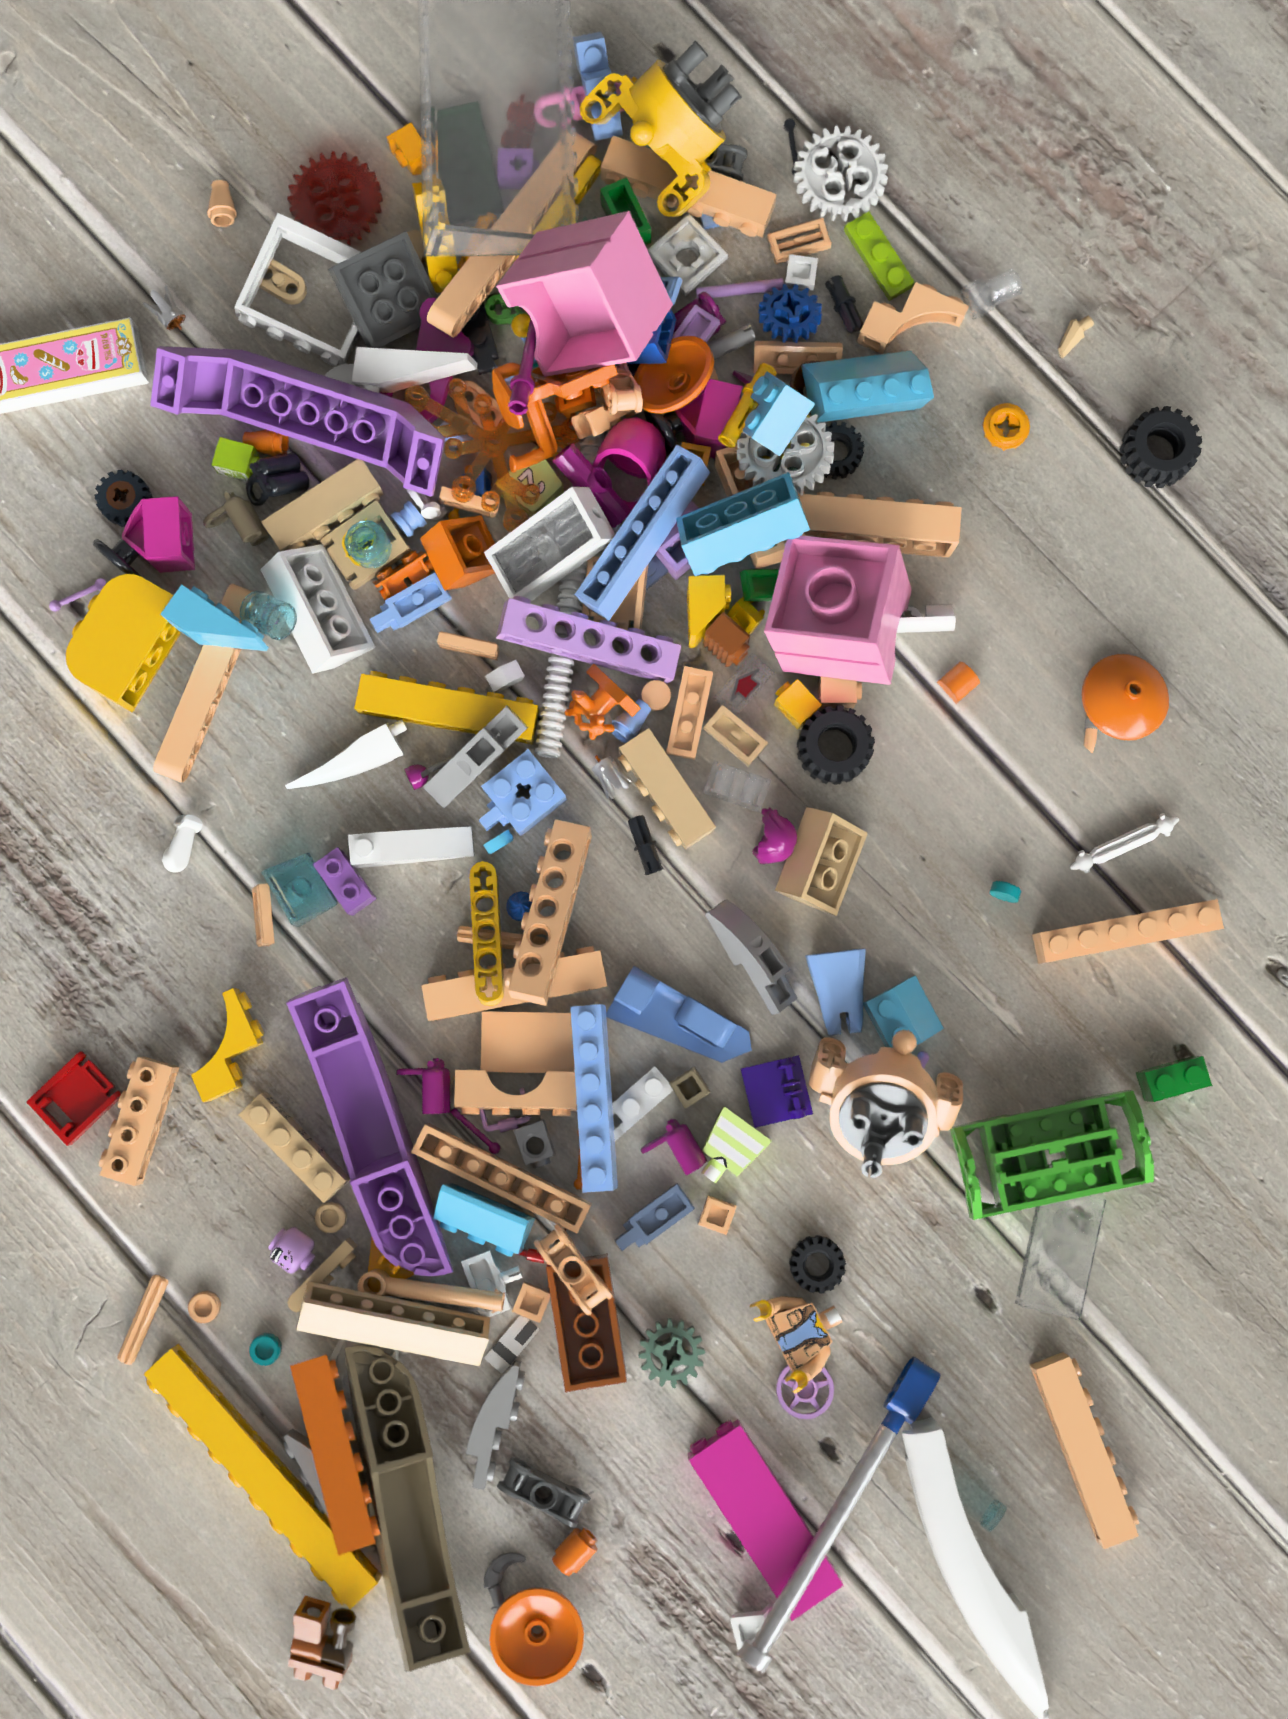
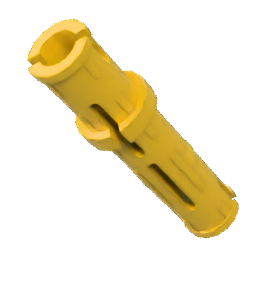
[718,363,777,448]

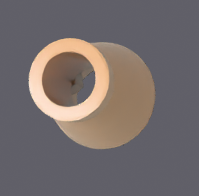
[207,180,237,227]

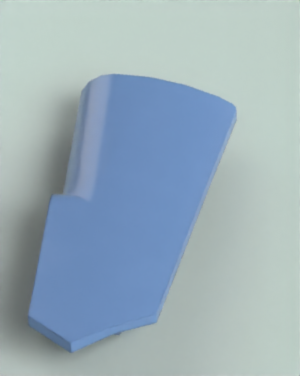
[606,966,752,1063]

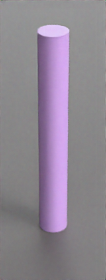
[696,278,783,298]

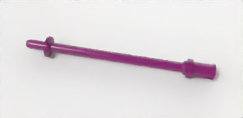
[508,318,536,415]

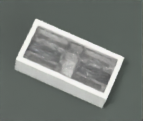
[484,487,615,601]

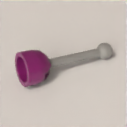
[404,754,456,790]

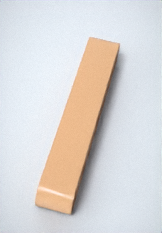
[154,584,261,783]

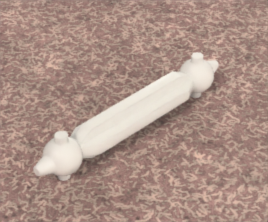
[1070,813,1179,873]

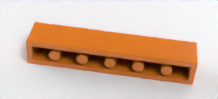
[290,1354,380,1556]

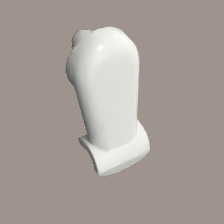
[162,815,203,872]

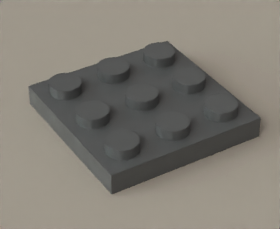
[328,231,438,348]

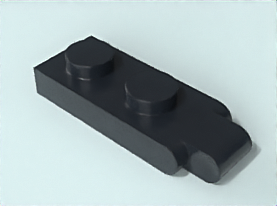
[462,303,499,375]

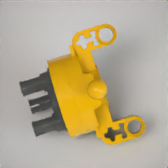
[580,41,742,217]

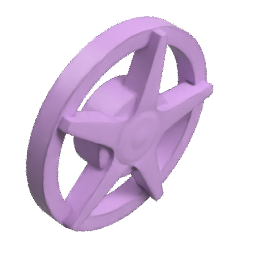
[776,1365,834,1419]

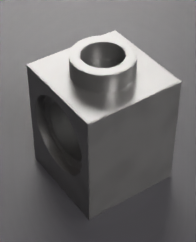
[514,1119,555,1168]

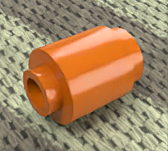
[552,1528,598,1576]

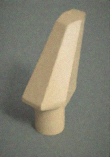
[1058,316,1094,358]

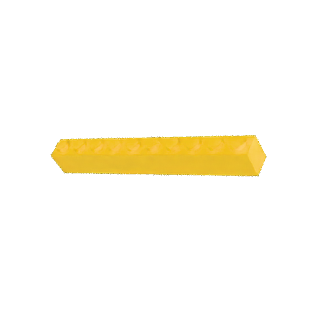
[143,1344,382,1609]

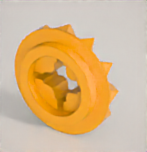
[982,403,1030,451]

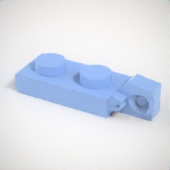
[370,572,452,633]

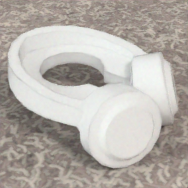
[406,489,447,520]

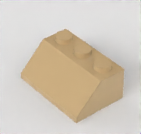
[775,807,868,916]

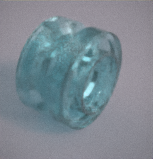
[345,520,392,568]

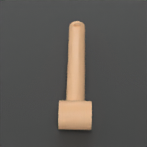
[358,1269,505,1313]

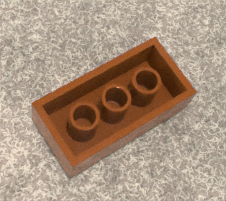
[546,1253,627,1393]

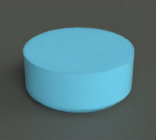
[483,829,514,854]

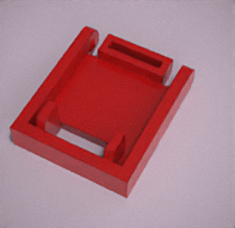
[26,1051,121,1146]

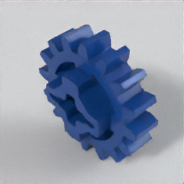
[758,284,822,343]

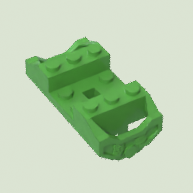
[950,1090,1154,1220]

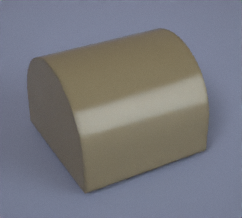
[669,1066,711,1109]

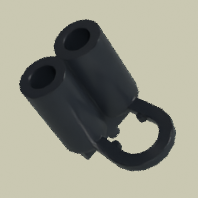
[246,453,310,506]

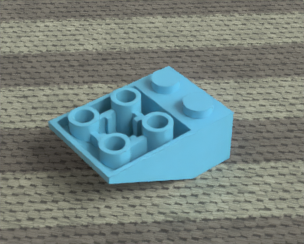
[160,584,269,651]

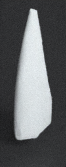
[285,719,407,789]

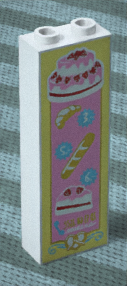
[0,317,149,414]

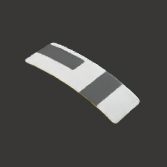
[485,1315,539,1373]

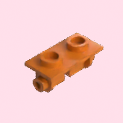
[373,550,434,600]

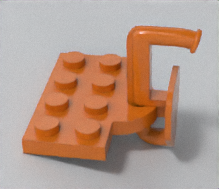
[492,363,618,473]

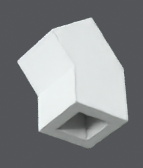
[485,660,525,693]

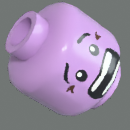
[268,1227,316,1274]

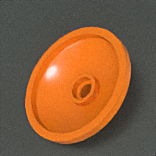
[634,336,714,413]
[1082,654,1169,740]
[490,1587,584,1686]

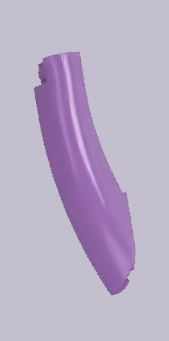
[287,977,453,1276]

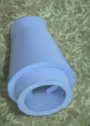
[611,699,651,743]

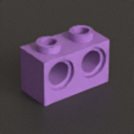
[313,847,377,916]

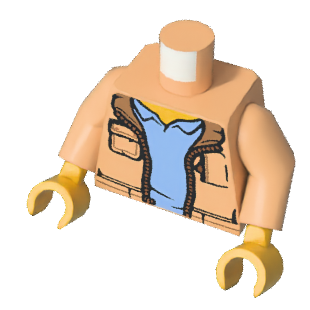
[750,1296,842,1393]

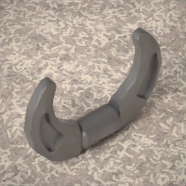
[484,1553,526,1614]

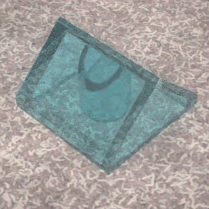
[261,853,339,927]

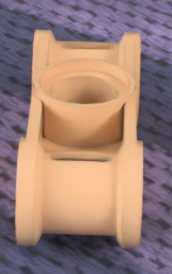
[597,363,642,415]
[533,1223,613,1316]

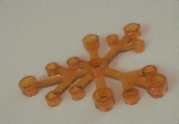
[404,378,581,532]

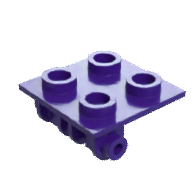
[740,1055,813,1128]

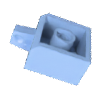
[479,749,567,836]

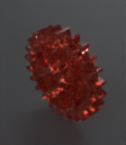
[287,151,383,245]

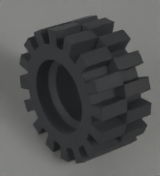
[823,421,864,480]
[789,1235,846,1294]

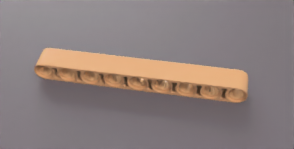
[427,130,597,337]

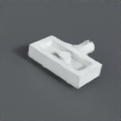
[461,1249,523,1317]

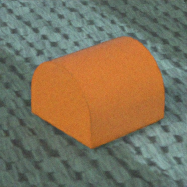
[937,661,980,704]

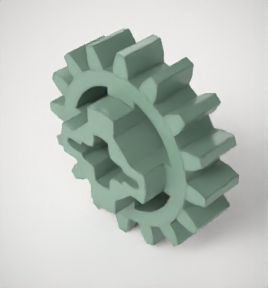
[638,1318,705,1388]

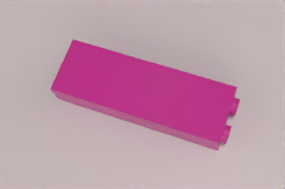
[687,1419,844,1621]

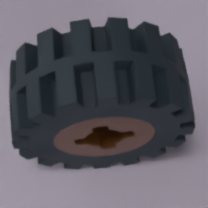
[95,470,153,527]

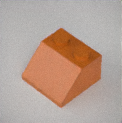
[420,515,495,591]

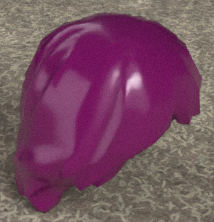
[752,807,797,865]

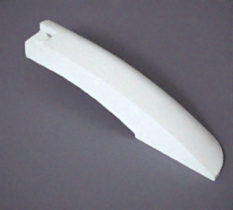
[902,1417,1049,1719]

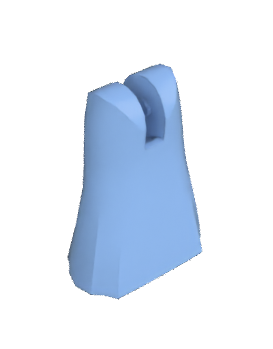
[805,948,866,1036]

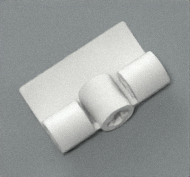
[897,604,956,633]

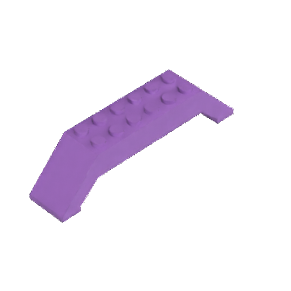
[150,346,445,497]

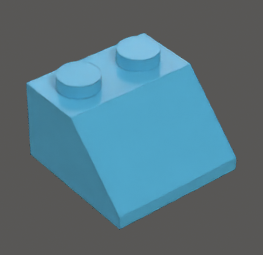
[863,975,944,1048]

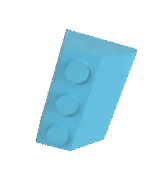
[433,1183,536,1257]

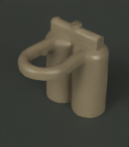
[203,492,269,546]

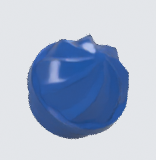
[506,891,532,922]

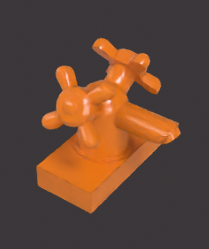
[564,664,641,740]

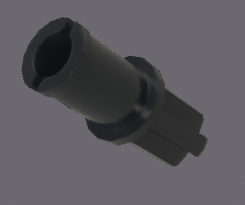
[825,275,864,333]
[628,815,664,876]

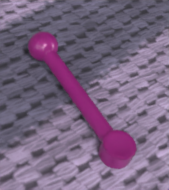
[450,1107,501,1154]

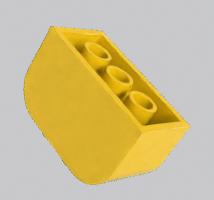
[66,574,182,713]

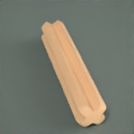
[457,926,546,950]
[117,1275,168,1365]

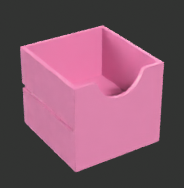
[497,211,673,377]
[764,536,912,685]

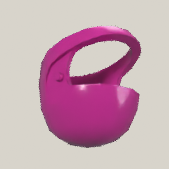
[592,417,666,510]

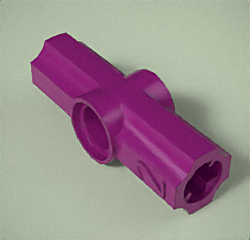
[552,443,632,528]

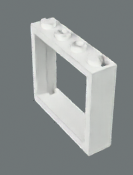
[234,213,362,366]

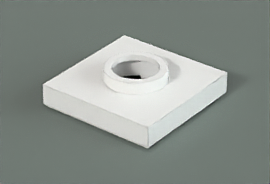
[648,213,728,296]

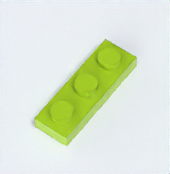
[844,211,915,301]

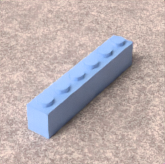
[575,445,710,621]
[570,1004,618,1193]

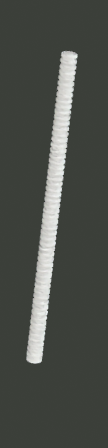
[534,364,618,758]

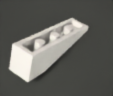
[352,347,477,393]
[348,826,474,868]

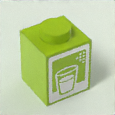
[211,437,261,481]

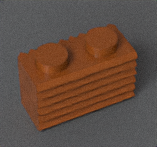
[703,612,750,667]

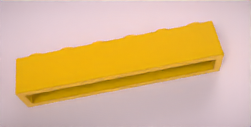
[354,671,539,745]

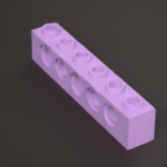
[496,596,681,684]

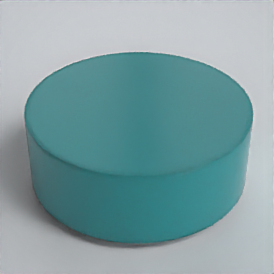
[989,881,1022,903]
[249,1333,282,1366]

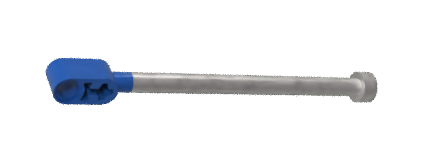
[737,1356,941,1673]

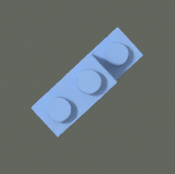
[572,32,623,141]

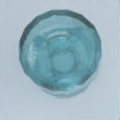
[240,591,297,640]

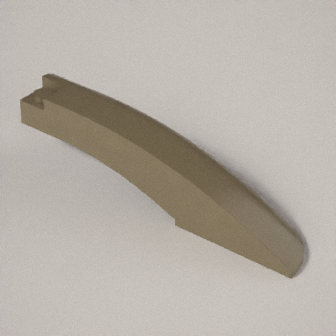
[344,1346,471,1672]

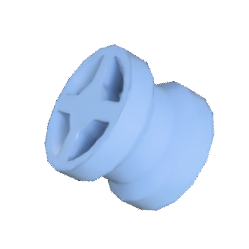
[390,501,427,538]

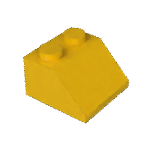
[687,575,731,648]

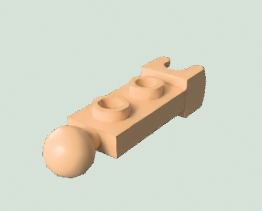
[572,406,642,439]

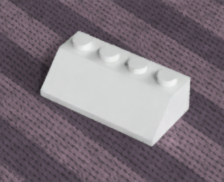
[260,544,375,673]

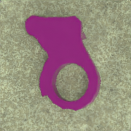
[379,298,474,424]

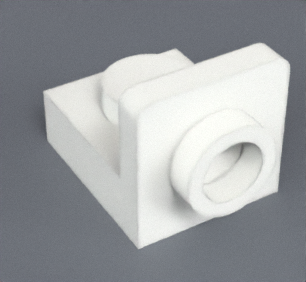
[730,1604,782,1649]

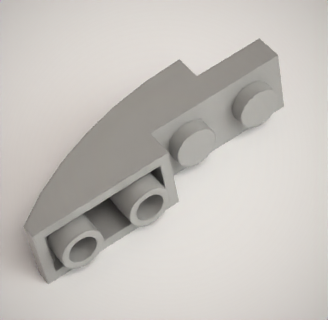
[423,705,528,808]
[705,899,797,1015]
[466,1361,525,1490]

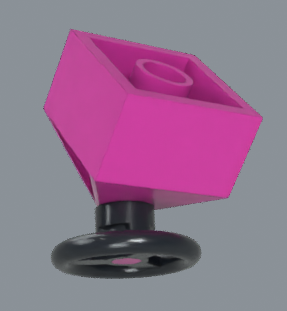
[644,379,743,458]
[93,496,195,577]

